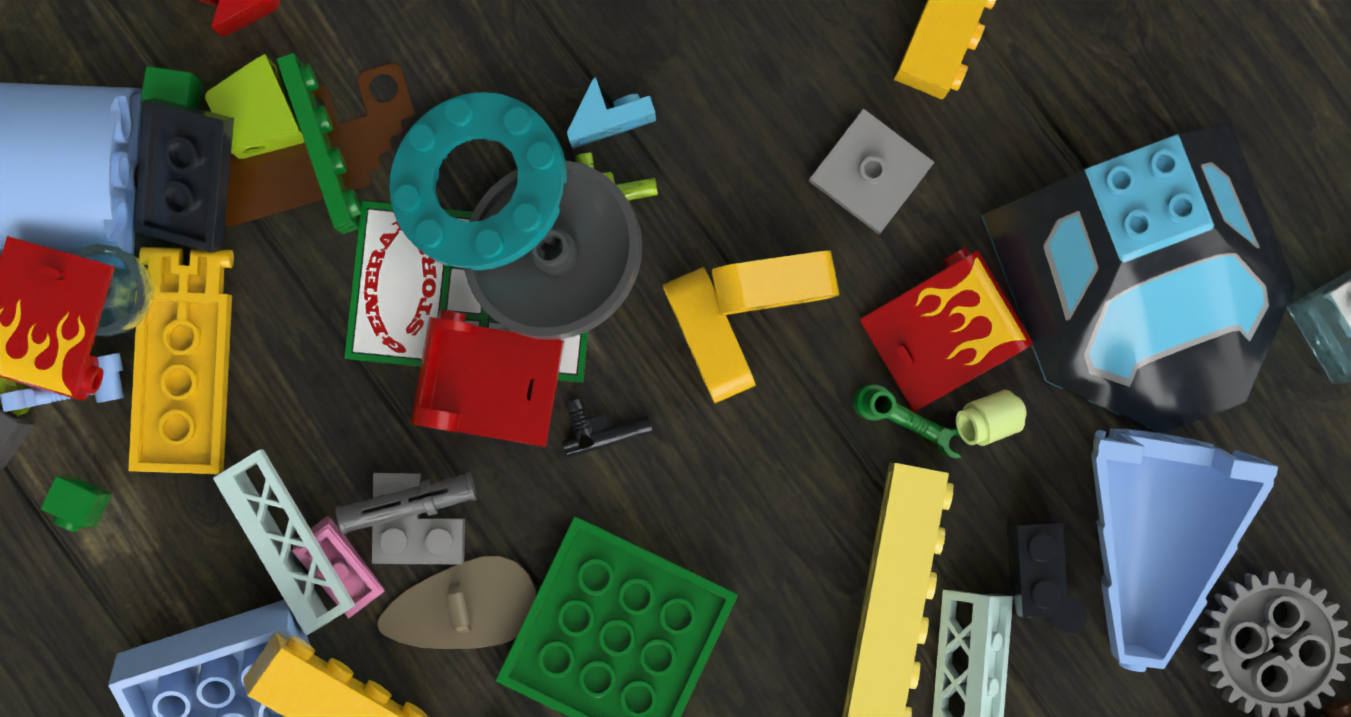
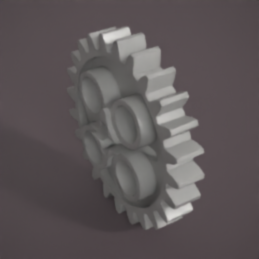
[1198,570,1351,717]

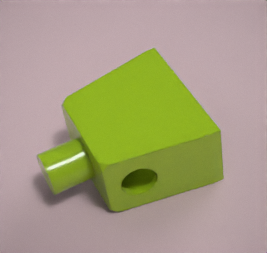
[205,54,305,159]

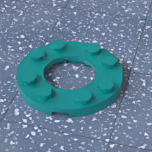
[390,92,567,271]

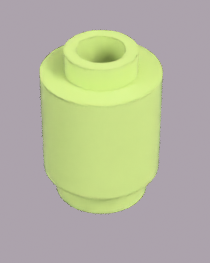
[956,390,1027,446]

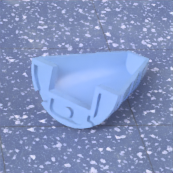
[1091,429,1278,672]

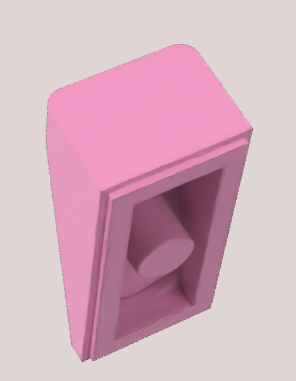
[292,516,385,618]

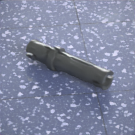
[336,472,477,535]

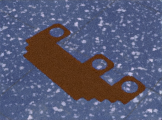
[225,63,415,227]

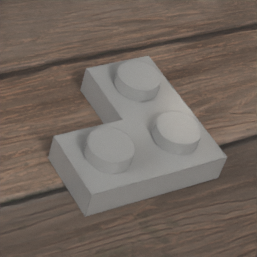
[372,473,465,564]

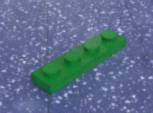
[276,53,362,234]

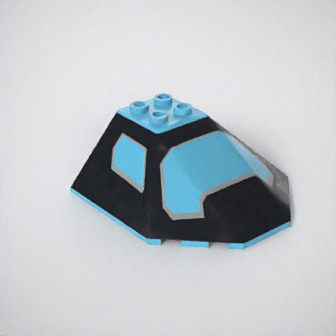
[982,122,1296,434]

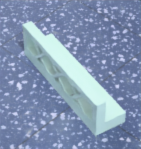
[213,449,356,635]
[933,590,1013,717]

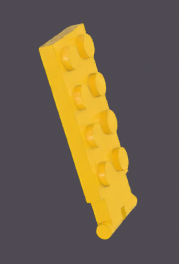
[128,247,234,474]

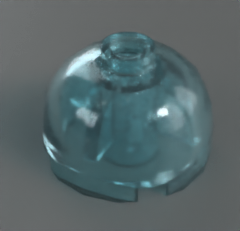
[60,244,154,337]

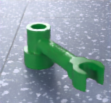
[852,384,962,458]

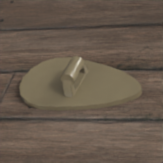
[378,556,536,649]

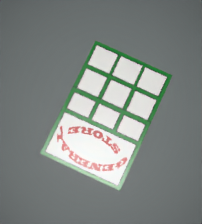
[344,201,588,383]

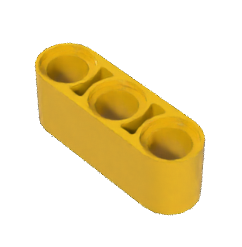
[711,251,840,315]
[662,267,756,404]

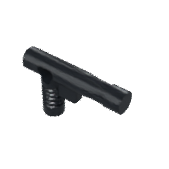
[562,398,653,458]

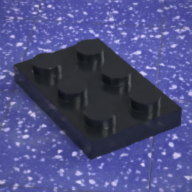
[134,98,234,253]

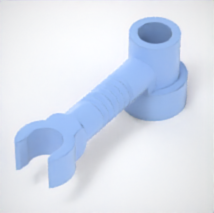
[0,353,124,412]

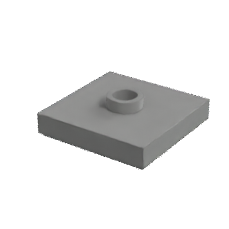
[809,109,935,234]

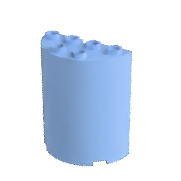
[0,83,143,265]

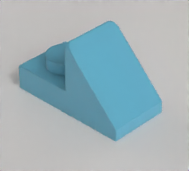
[567,77,656,149]

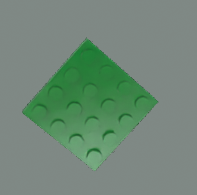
[496,516,738,717]

